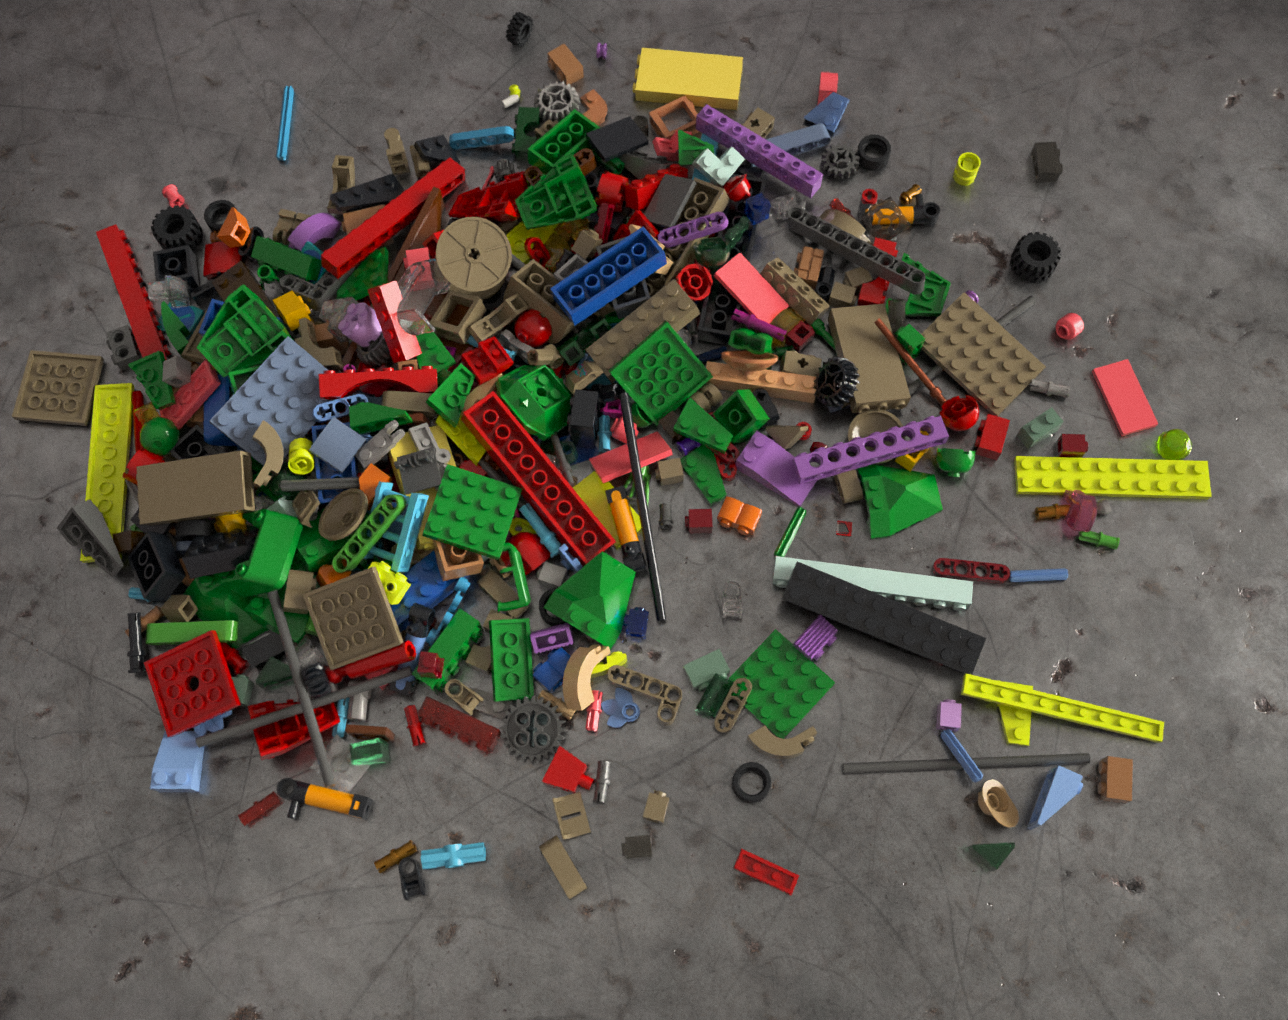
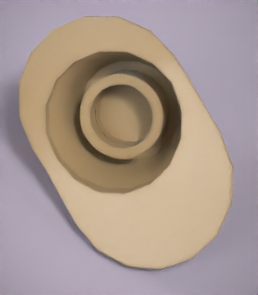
[978,779,1019,828]

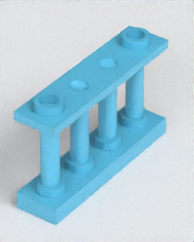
[363,481,429,572]

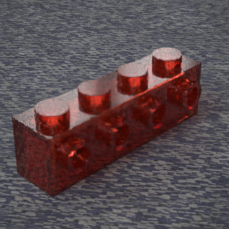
[417,696,502,752]

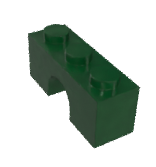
[512,107,541,161]
[556,315,612,367]

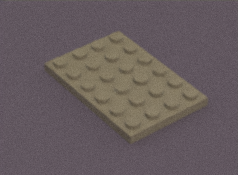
[921,292,1046,416]

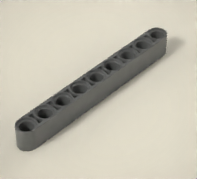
[788,207,925,294]

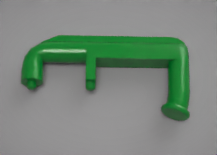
[497,542,531,613]

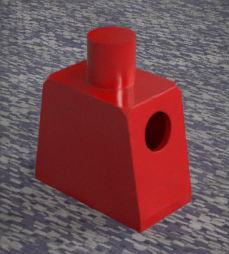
[542,746,594,794]

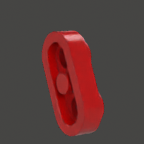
[524,237,552,270]

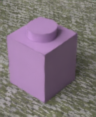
[936,699,962,732]

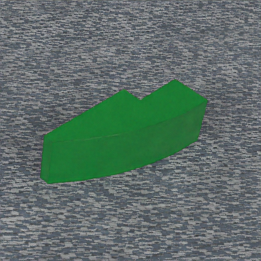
[161,301,191,358]

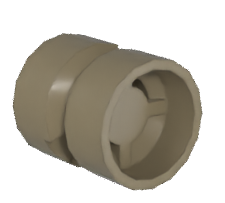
[687,381,723,412]

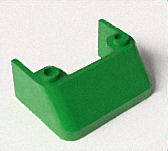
[220,509,303,598]

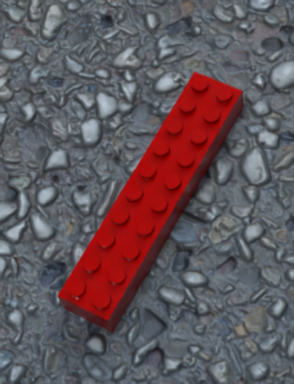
[461,391,616,566]

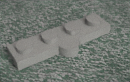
[493,329,537,366]
[408,422,451,492]

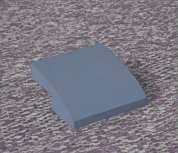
[309,417,366,473]

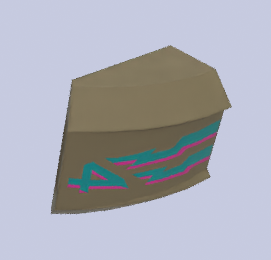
[565,360,604,396]

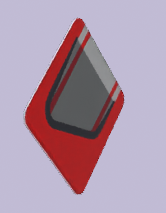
[836,520,852,536]

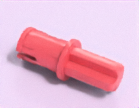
[585,690,603,732]

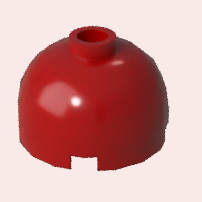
[675,264,713,302]
[514,309,552,348]
[940,395,979,431]

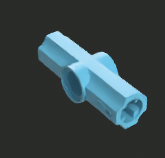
[421,842,486,869]

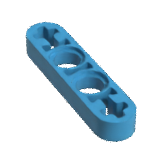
[449,126,514,150]

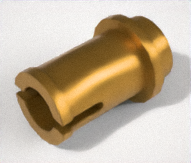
[899,184,922,205]

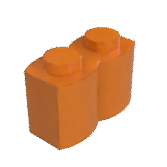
[717,496,762,535]

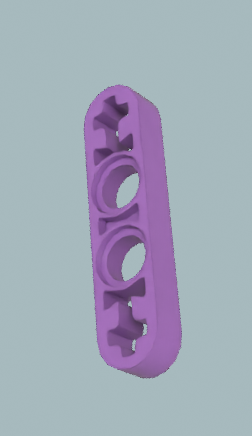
[658,212,728,248]

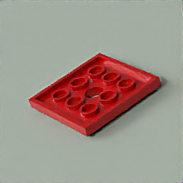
[144,630,241,737]

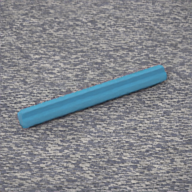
[276,86,294,161]

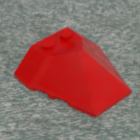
[448,171,528,222]
[248,699,340,760]

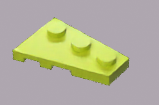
[436,414,486,466]
[995,680,1033,747]

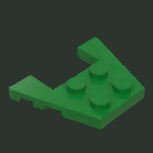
[885,253,951,317]

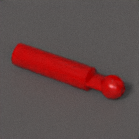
[325,641,416,684]

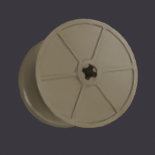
[434,217,512,301]

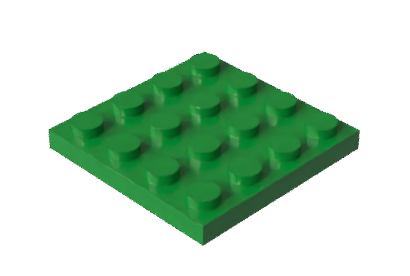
[609,320,713,426]
[422,464,522,561]
[722,629,835,739]

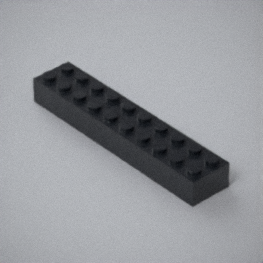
[697,174,766,345]
[781,561,986,675]

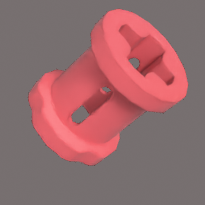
[162,184,185,208]

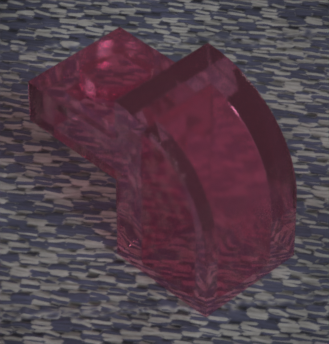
[1063,490,1097,532]

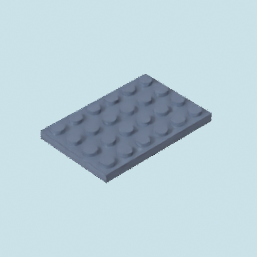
[209,336,337,466]

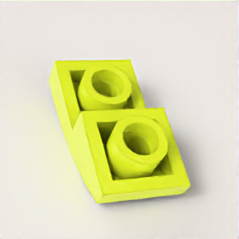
[591,651,627,678]

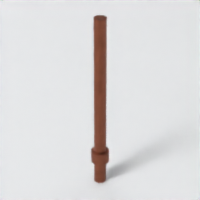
[874,318,947,406]

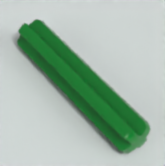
[774,507,806,557]

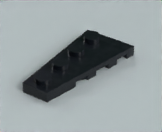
[330,173,404,212]

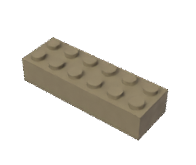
[585,279,700,384]

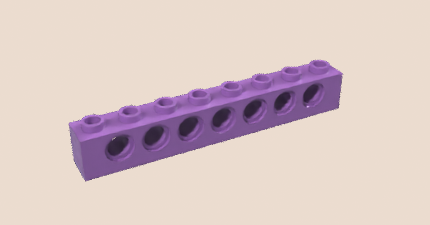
[696,104,823,199]
[793,416,949,485]

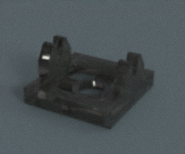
[860,196,911,241]

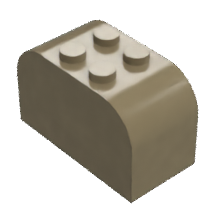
[504,259,578,344]

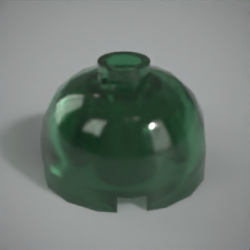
[693,237,730,270]
[267,462,307,500]

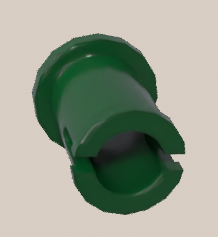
[772,345,795,361]

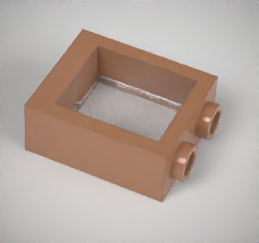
[649,96,700,139]

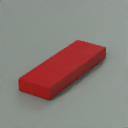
[733,849,799,896]

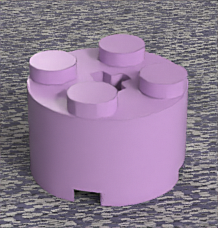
[338,302,382,347]

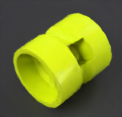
[953,152,981,186]
[288,438,314,475]

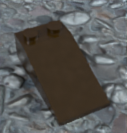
[212,261,281,318]

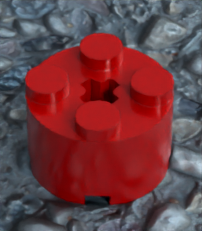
[595,171,628,213]
[123,446,166,486]

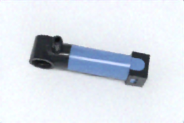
[389,603,435,696]

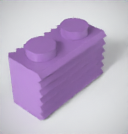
[793,615,838,661]
[530,623,574,654]

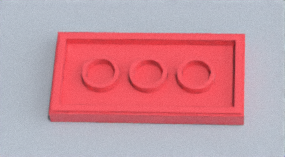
[713,253,790,324]
[159,359,221,430]
[1092,359,1158,437]
[589,431,673,483]

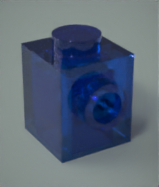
[745,193,771,225]
[623,607,649,639]

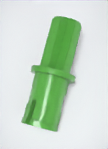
[1078,529,1120,550]

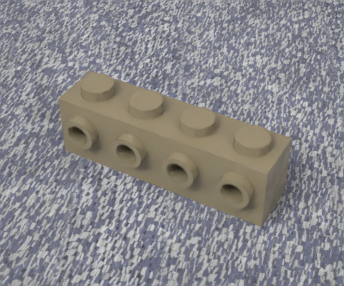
[760,258,830,325]

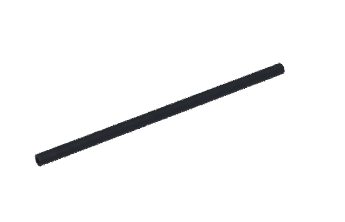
[619,393,667,621]

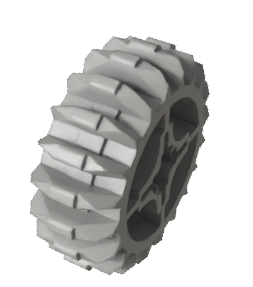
[534,81,580,123]

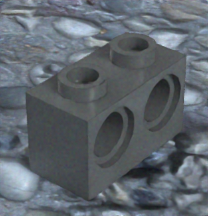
[106,325,142,371]

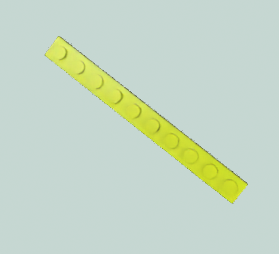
[961,674,1164,743]

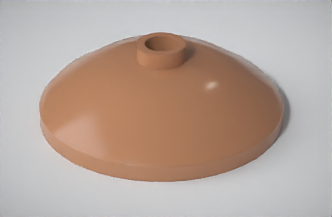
[721,350,778,375]

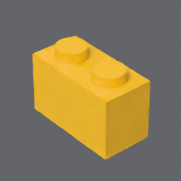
[273,290,311,331]

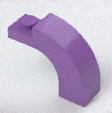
[288,213,342,251]

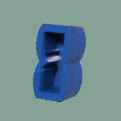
[533,647,571,694]

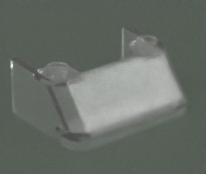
[397,258,451,335]

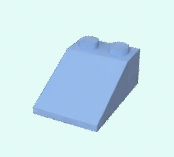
[150,731,206,792]
[1027,765,1083,830]

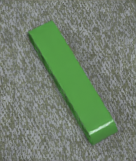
[332,494,406,573]
[146,620,238,645]

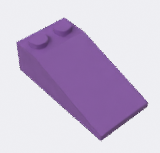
[736,431,817,507]

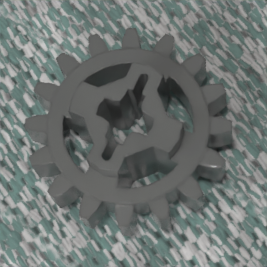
[821,142,860,179]

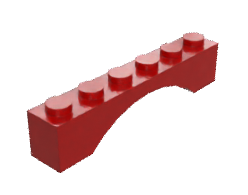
[319,366,438,400]

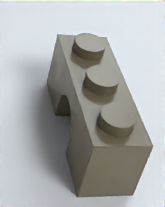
[465,609,513,675]

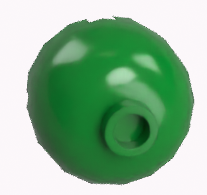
[140,417,180,456]
[936,448,975,477]

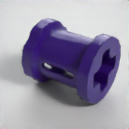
[675,437,701,456]

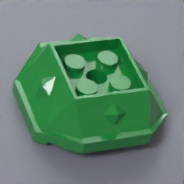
[496,365,573,441]

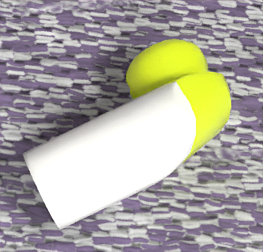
[501,84,521,108]

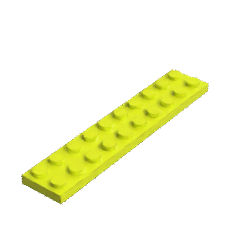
[80,383,135,563]
[1014,456,1212,499]

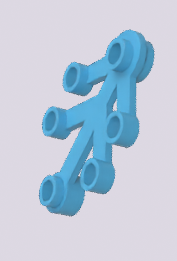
[425,577,471,647]

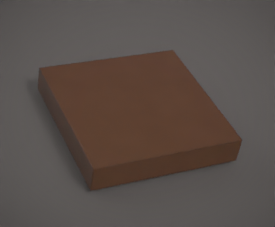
[345,724,395,742]

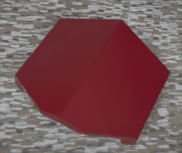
[359,364,395,397]

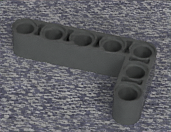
[279,258,366,312]

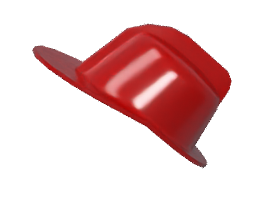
[721,174,751,202]

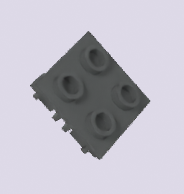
[394,447,441,495]

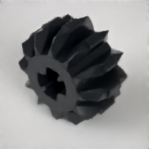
[302,663,332,699]

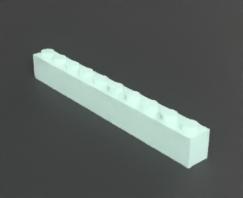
[772,556,973,611]

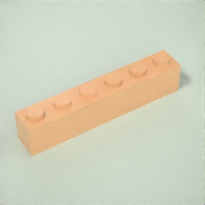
[706,361,816,403]

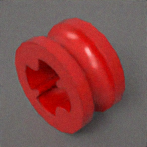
[861,189,878,206]
[796,422,812,441]

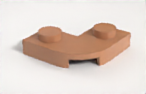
[580,89,607,126]

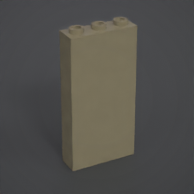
[828,304,911,413]
[136,451,255,526]

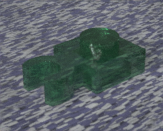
[725,216,750,249]

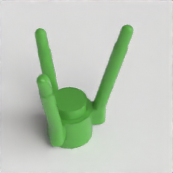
[624,466,651,506]

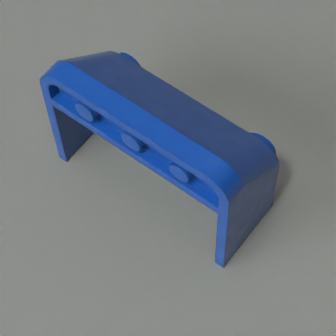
[203,373,239,447]

